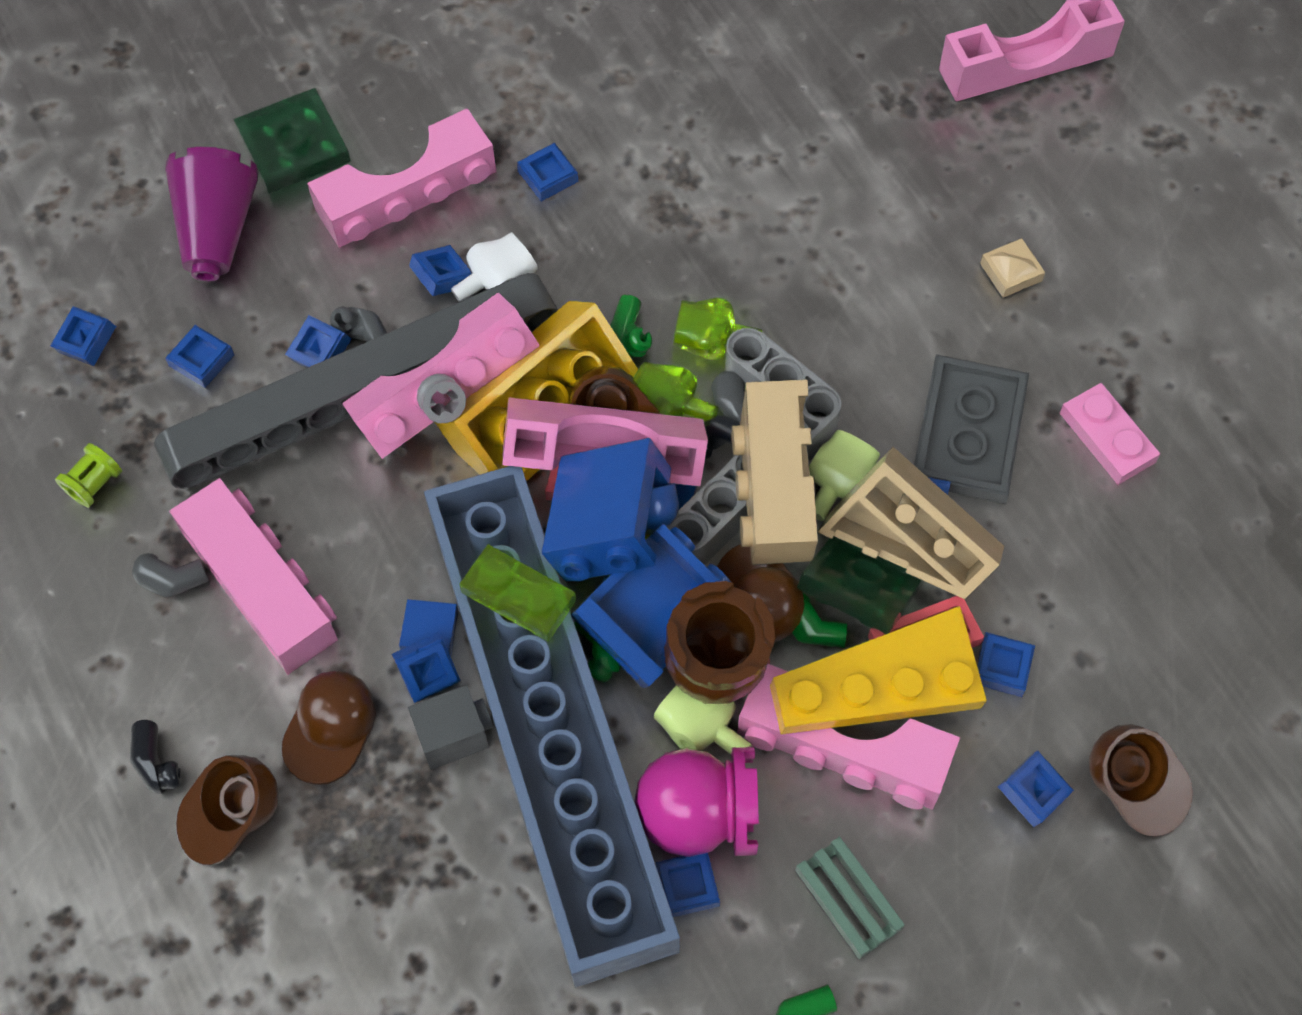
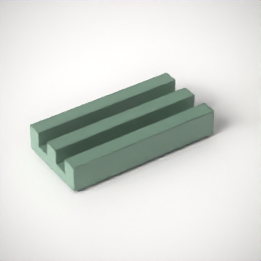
[795,836,905,960]

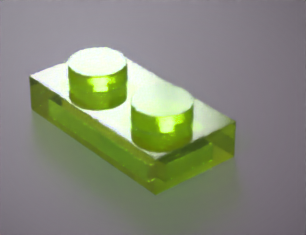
[459,544,576,642]

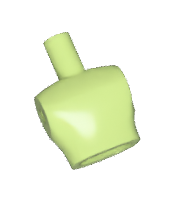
[809,430,880,521]
[654,685,752,754]

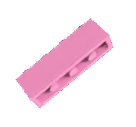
[169,478,338,675]

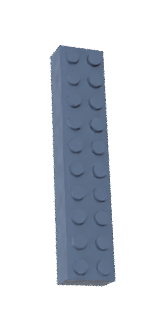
[424,466,680,988]

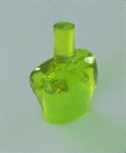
[673,298,762,360]
[633,362,718,421]

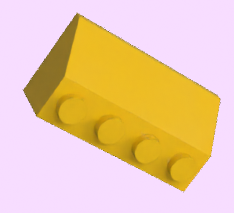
[434,301,644,481]

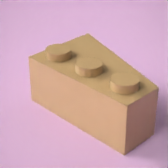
[731,380,818,565]
[818,447,1005,599]

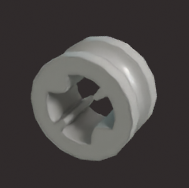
[417,374,466,423]

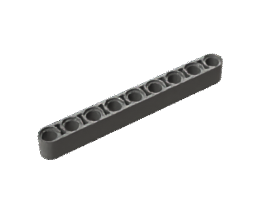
[154,273,558,489]

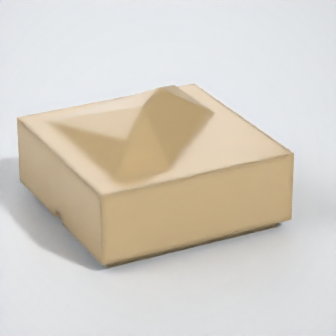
[980,238,1045,298]

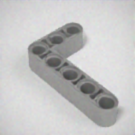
[667,328,842,565]

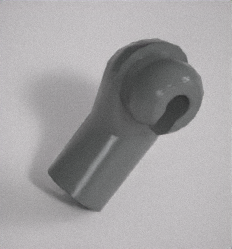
[330,306,387,342]
[711,371,745,422]
[132,553,209,597]

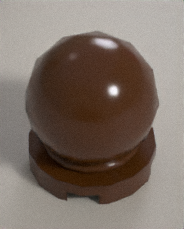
[664,581,776,704]

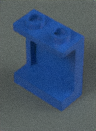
[541,438,672,581]
[571,524,731,688]

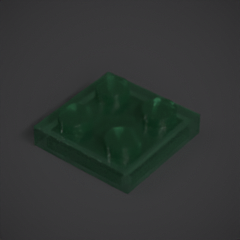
[234,88,351,194]
[797,536,924,634]

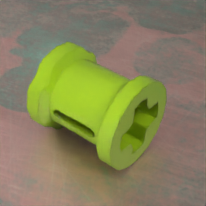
[55,443,122,508]

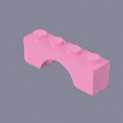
[939,0,1125,102]
[307,108,496,247]
[342,292,540,459]
[502,397,708,486]
[737,664,960,810]

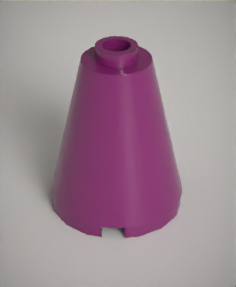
[165,147,259,282]

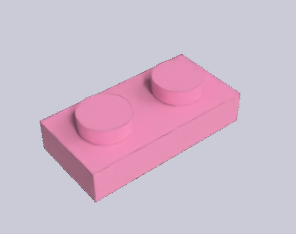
[1060,383,1160,485]

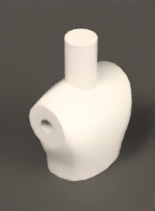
[451,232,538,302]

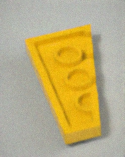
[770,606,987,735]

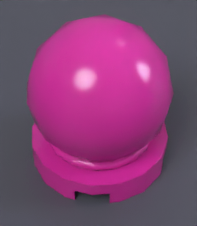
[634,747,759,857]

